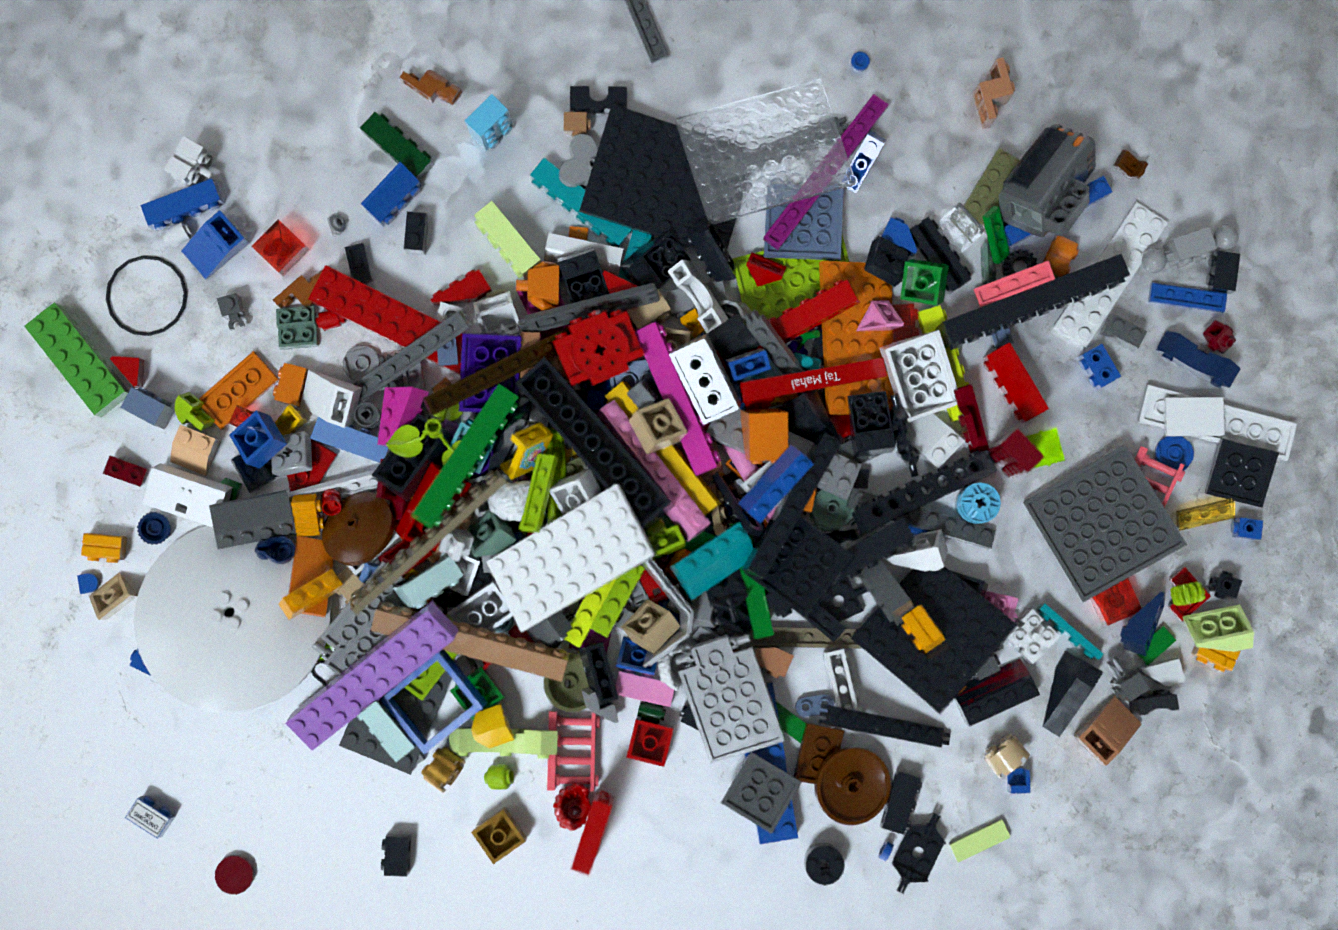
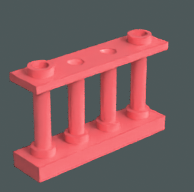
[974,261,1055,307]
[1135,446,1186,508]
[547,711,600,791]

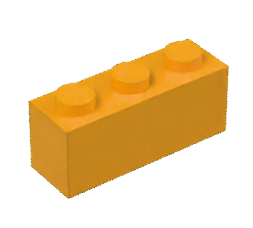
[278,569,343,620]

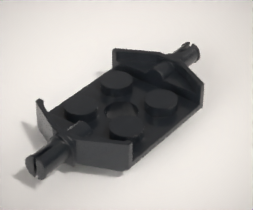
[890,394,919,477]
[706,539,749,623]
[891,812,946,894]

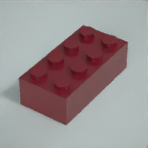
[987,428,1045,478]

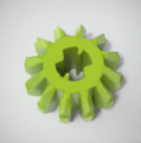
[1170,582,1205,606]

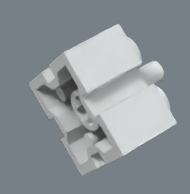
[164,136,213,187]
[1006,609,1060,664]

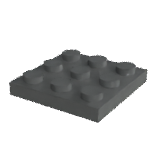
[720,752,802,834]

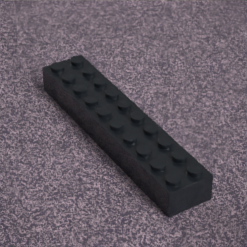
[936,254,1130,350]
[516,357,675,532]

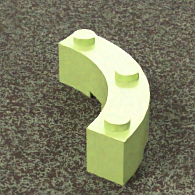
[449,727,558,759]

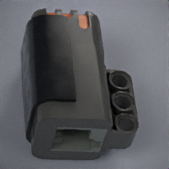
[999,124,1096,237]

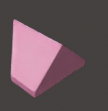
[856,301,904,331]

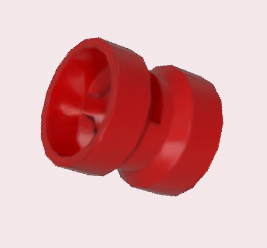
[322,489,341,516]

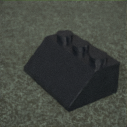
[686,217,736,282]

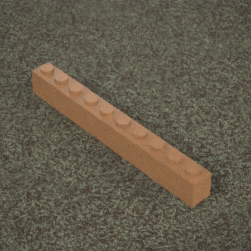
[371,602,570,682]

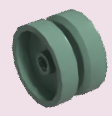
[810,490,854,532]

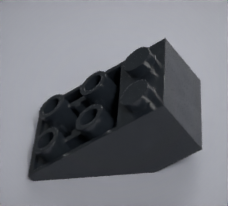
[620,230,691,290]
[557,247,609,304]
[847,391,896,457]

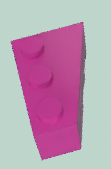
[377,387,429,447]

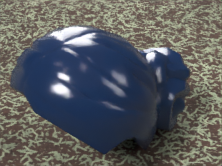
[254,536,295,564]

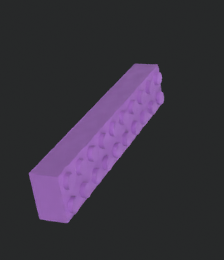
[285,602,458,751]

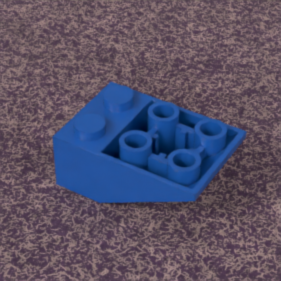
[181,210,249,279]

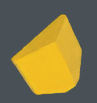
[471,703,515,749]

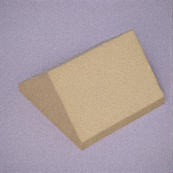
[89,572,138,620]

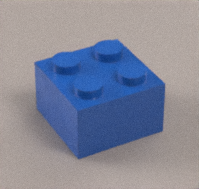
[229,410,287,468]

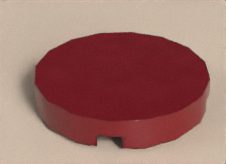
[214,855,254,895]

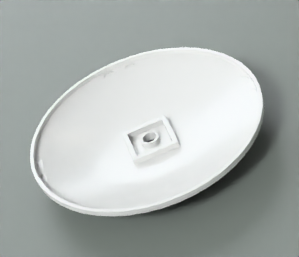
[134,525,331,713]

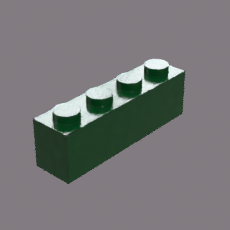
[360,112,434,181]

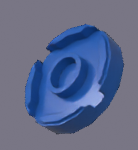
[1154,436,1194,471]

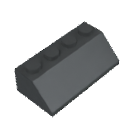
[209,490,296,550]

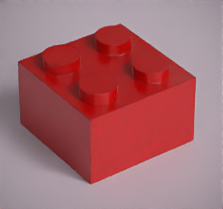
[626,718,674,767]

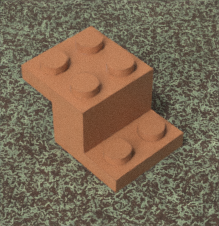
[973,57,1015,129]

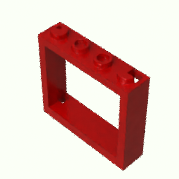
[570,789,615,876]

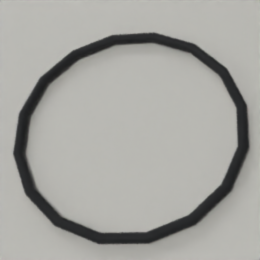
[105,255,187,336]

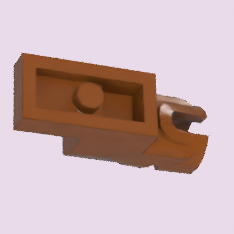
[399,70,462,105]
[273,269,323,309]

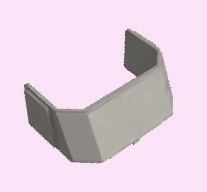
[641,558,694,667]

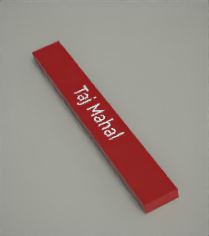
[740,358,887,403]

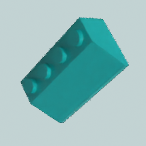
[670,522,753,600]

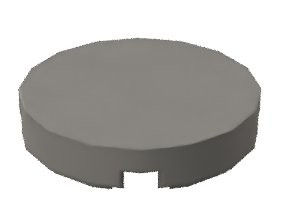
[342,345,381,382]

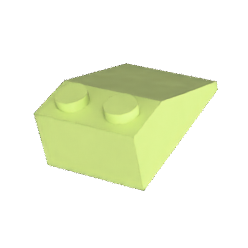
[1183,604,1254,652]

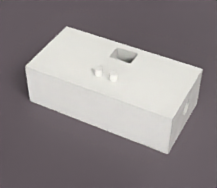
[143,463,233,527]

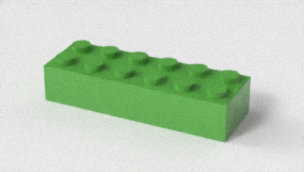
[24,302,129,418]

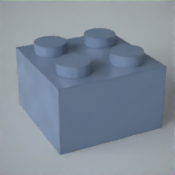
[120,387,175,429]

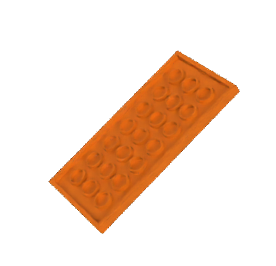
[819,261,894,415]

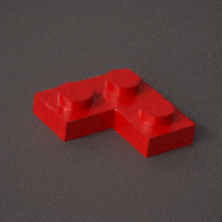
[1168,567,1211,622]

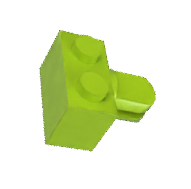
[647,518,685,561]

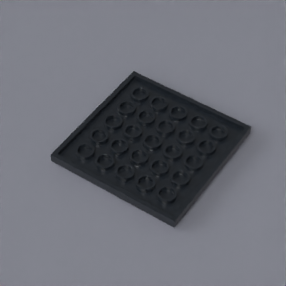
[851,566,1018,715]

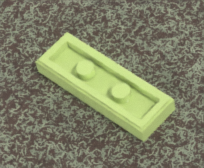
[949,819,1011,863]

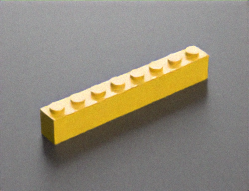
[605,382,722,517]

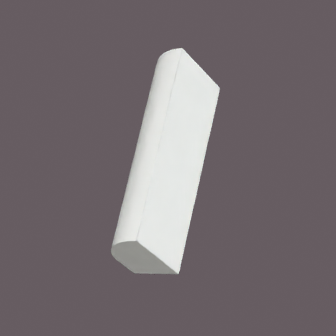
[544,233,624,276]

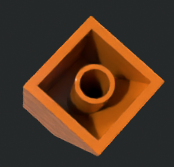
[740,408,788,464]

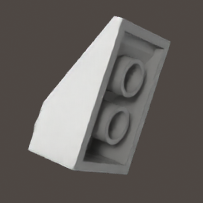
[448,578,513,631]

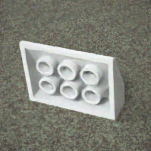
[879,330,957,422]

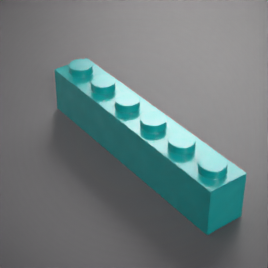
[530,158,633,248]

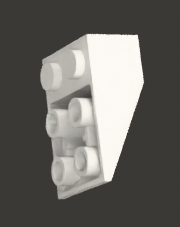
[300,369,362,428]

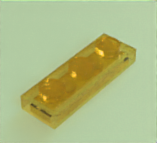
[1176,498,1235,531]

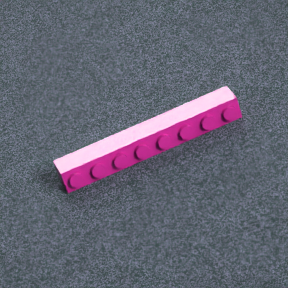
[634,322,721,476]

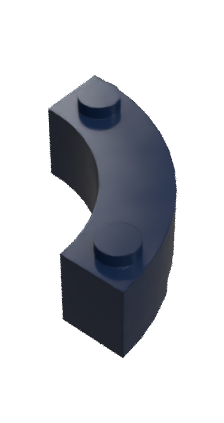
[1156,331,1241,388]

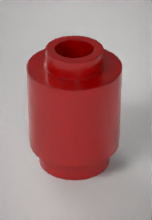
[316,310,346,331]

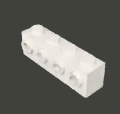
[823,648,862,730]

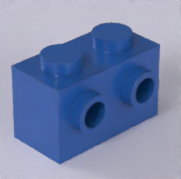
[1078,344,1121,390]

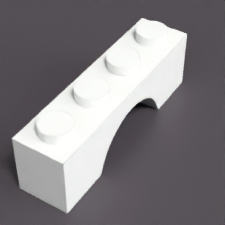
[668,260,728,333]

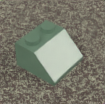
[468,509,516,557]

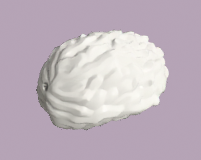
[488,480,531,521]
[658,643,696,691]

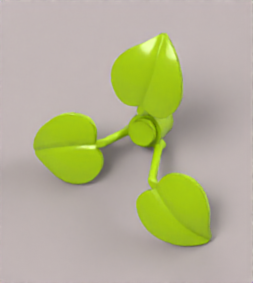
[386,403,475,466]

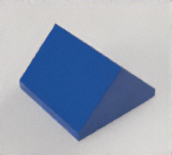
[616,637,657,675]

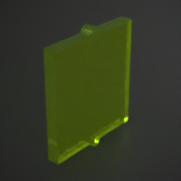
[1026,428,1065,468]

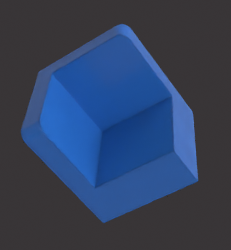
[1007,768,1031,794]

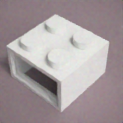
[473,291,522,334]

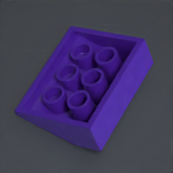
[459,333,521,413]

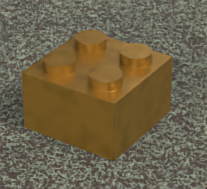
[471,807,527,865]

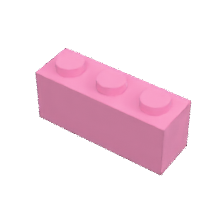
[615,669,674,707]

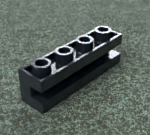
[910,216,971,295]

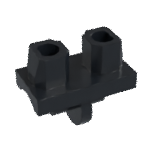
[433,589,468,615]

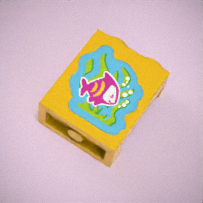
[500,422,553,479]

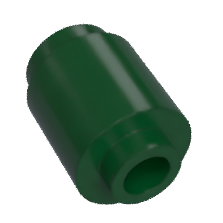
[637,701,666,724]

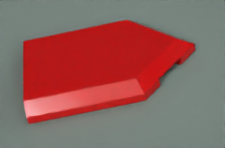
[287,439,337,492]

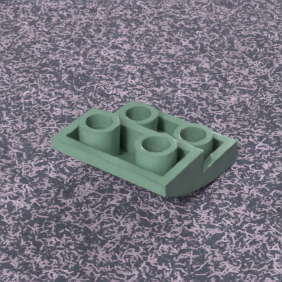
[276,306,318,350]

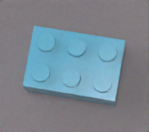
[465,94,513,151]

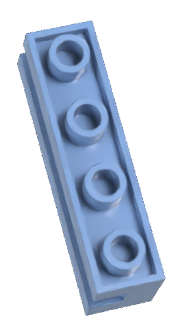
[310,417,390,463]

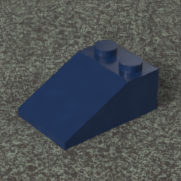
[1120,592,1165,656]

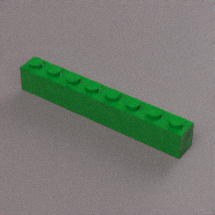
[411,384,519,529]

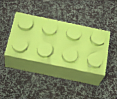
[474,201,541,280]

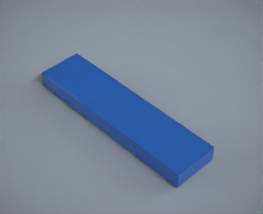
[1148,283,1227,313]

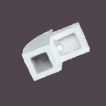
[439,529,474,561]

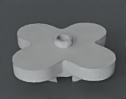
[559,134,598,187]

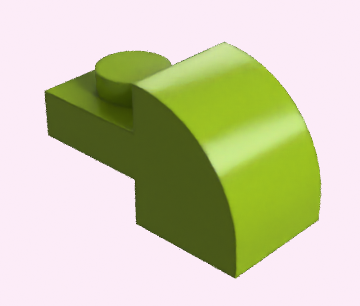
[174,392,215,431]

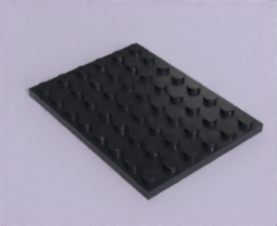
[579,104,751,250]

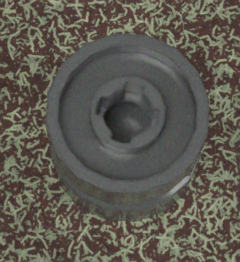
[353,402,382,430]

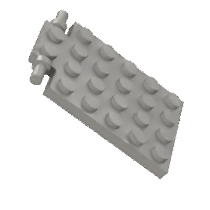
[312,561,444,675]
[675,634,785,764]

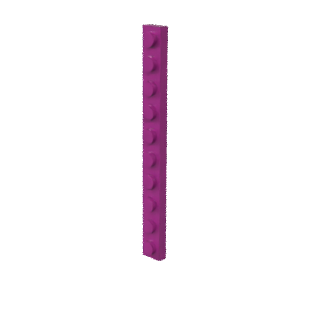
[763,94,889,251]

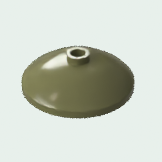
[543,653,589,712]

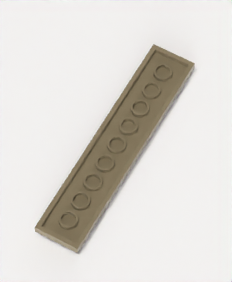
[350,470,506,615]

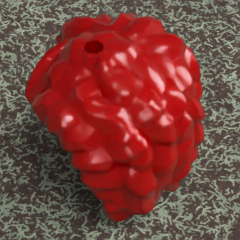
[553,783,591,831]

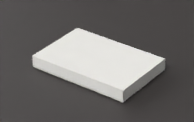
[1164,397,1225,437]

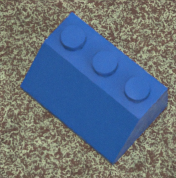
[361,162,422,227]

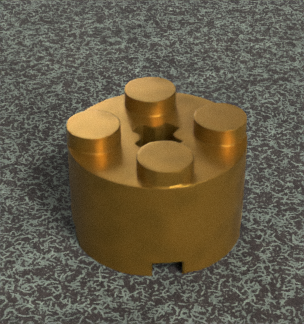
[421,747,466,793]

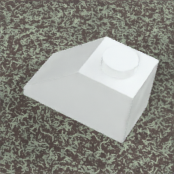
[1137,658,1186,689]

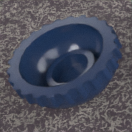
[137,512,171,545]

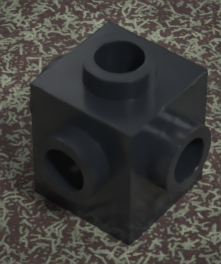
[1208,571,1242,600]

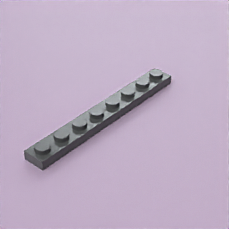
[353,310,472,404]
[846,488,995,550]

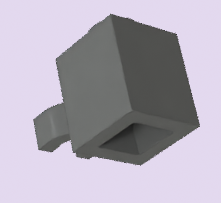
[217,293,246,331]

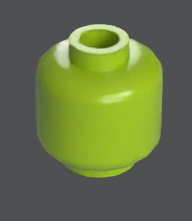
[484,764,514,790]

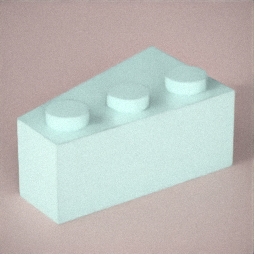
[393,556,463,609]
[357,701,417,762]

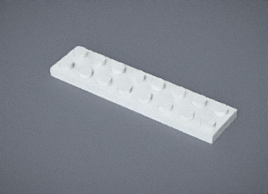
[1053,202,1168,349]
[1137,385,1297,461]

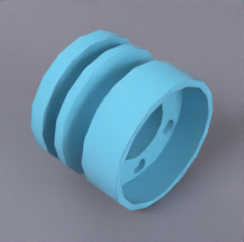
[955,482,1001,524]

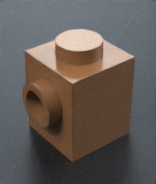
[563,112,591,138]

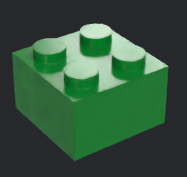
[900,259,949,306]
[450,666,506,721]

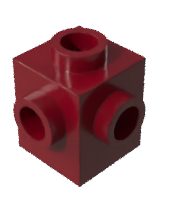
[1202,320,1236,354]

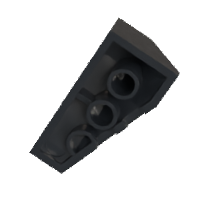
[1042,651,1103,737]

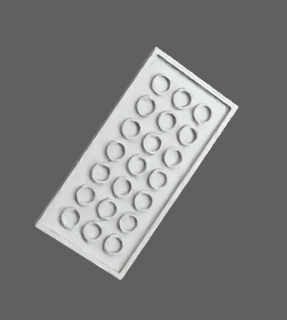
[487,484,655,632]

